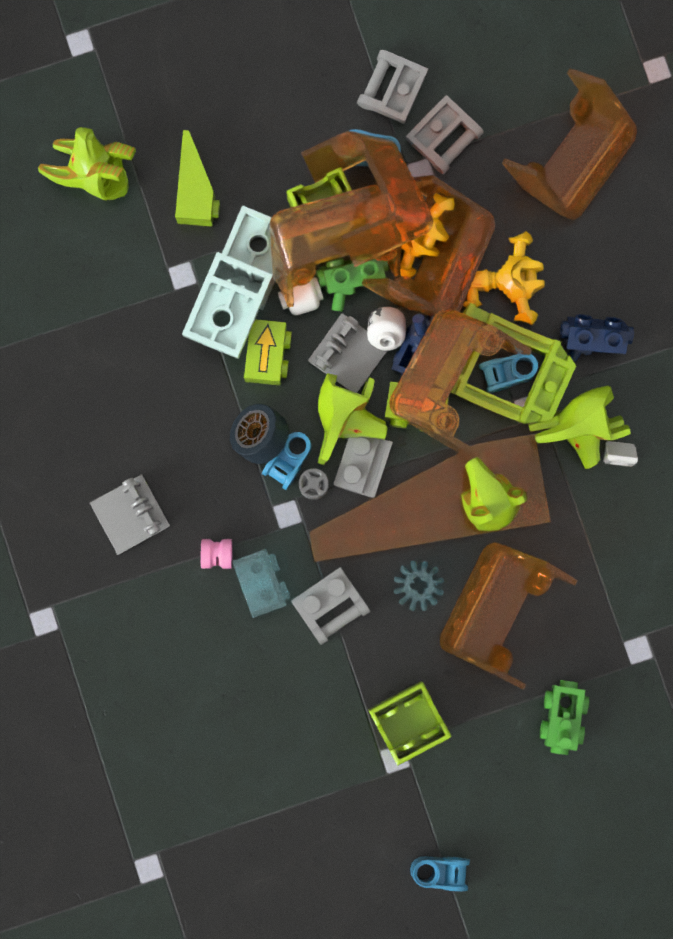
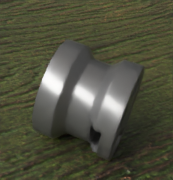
[299,469,328,500]

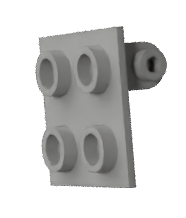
[308,314,387,393]
[90,474,170,555]

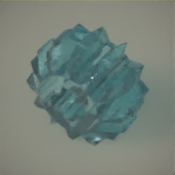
[393,561,444,611]

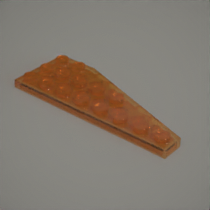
[310,434,551,562]

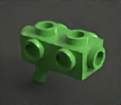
[315,250,389,312]
[540,680,589,755]

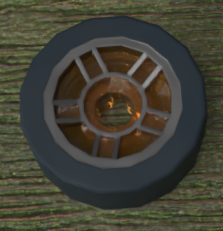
[230,403,289,464]

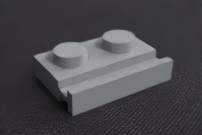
[333,437,393,499]

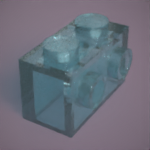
[232,549,290,618]

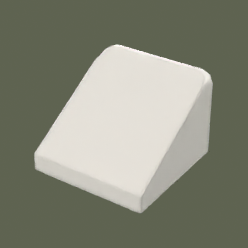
[603,441,638,467]

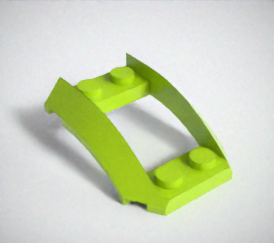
[433,303,576,424]

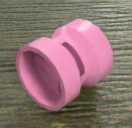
[201,539,233,569]

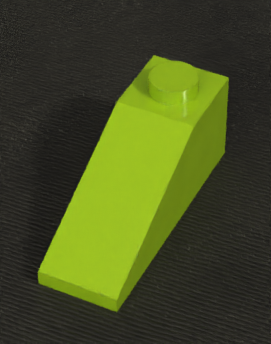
[175,130,220,227]

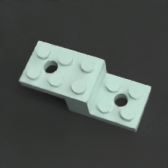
[182,206,297,359]

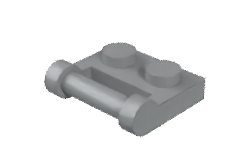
[357,50,428,124]
[405,95,484,175]
[291,567,371,645]

